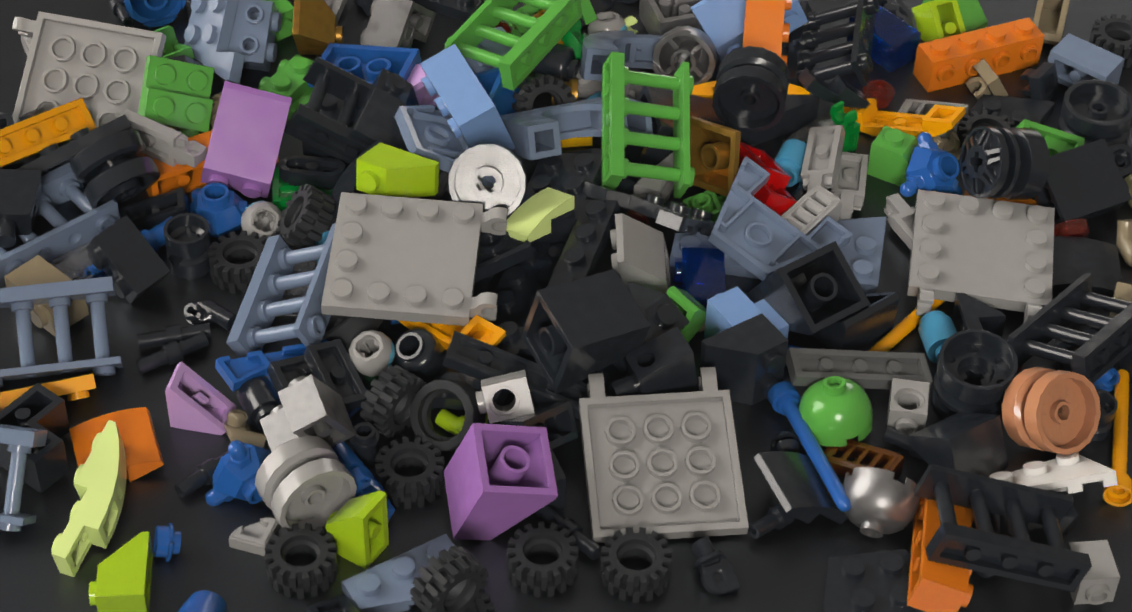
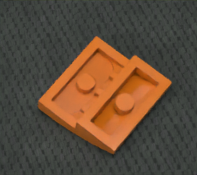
[69,407,164,482]

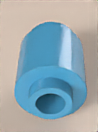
[774,139,807,187]
[918,311,957,363]

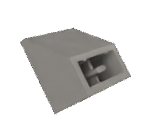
[610,213,671,294]

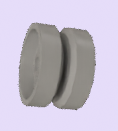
[255,435,357,532]

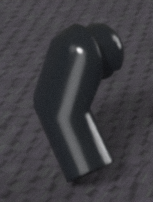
[183,300,237,331]

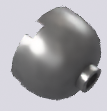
[652,26,717,86]
[843,467,921,538]

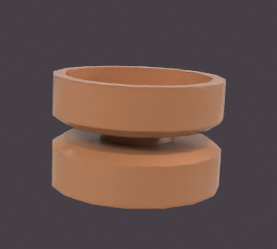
[1002,367,1101,455]

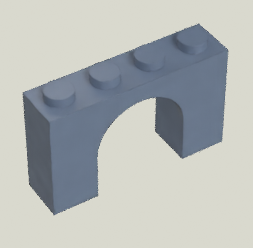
[500,97,653,160]

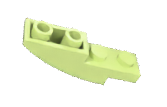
[51,420,127,577]

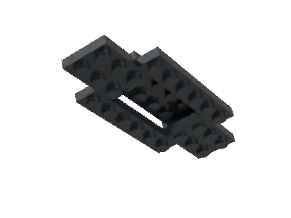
[432,153,621,410]

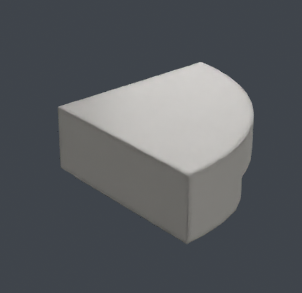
[228,517,281,556]

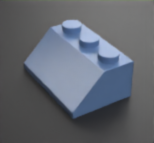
[690,0,808,62]
[420,44,515,150]

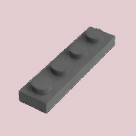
[786,348,933,389]

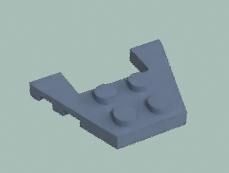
[184,0,245,84]
[395,105,496,188]
[708,156,853,281]

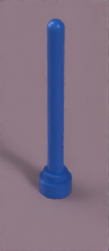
[767,381,851,512]

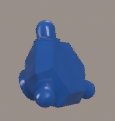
[900,132,962,197]
[190,183,250,238]
[205,440,271,506]

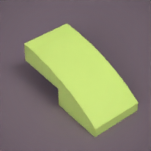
[506,187,574,243]

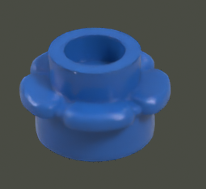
[153,523,181,562]

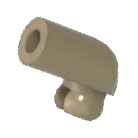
[1116,219,1132,267]
[224,409,269,450]

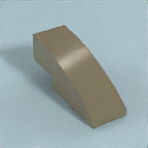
[1033,0,1070,45]

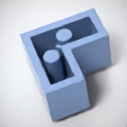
[704,286,789,339]

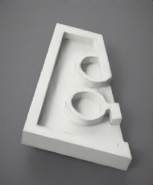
[989,452,1118,494]

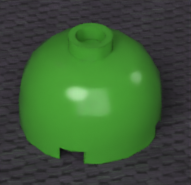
[799,376,873,447]

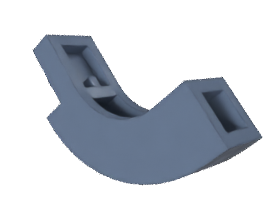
[579,30,663,81]

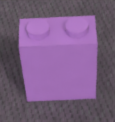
[201,81,292,198]
[443,423,558,541]

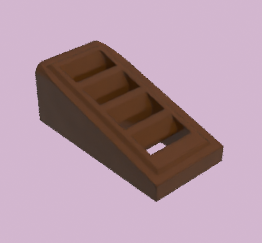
[824,439,905,480]

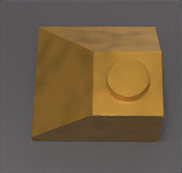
[292,0,344,55]
[690,116,741,197]

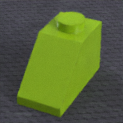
[912,0,966,42]
[356,142,439,198]
[325,490,389,570]
[89,531,154,612]

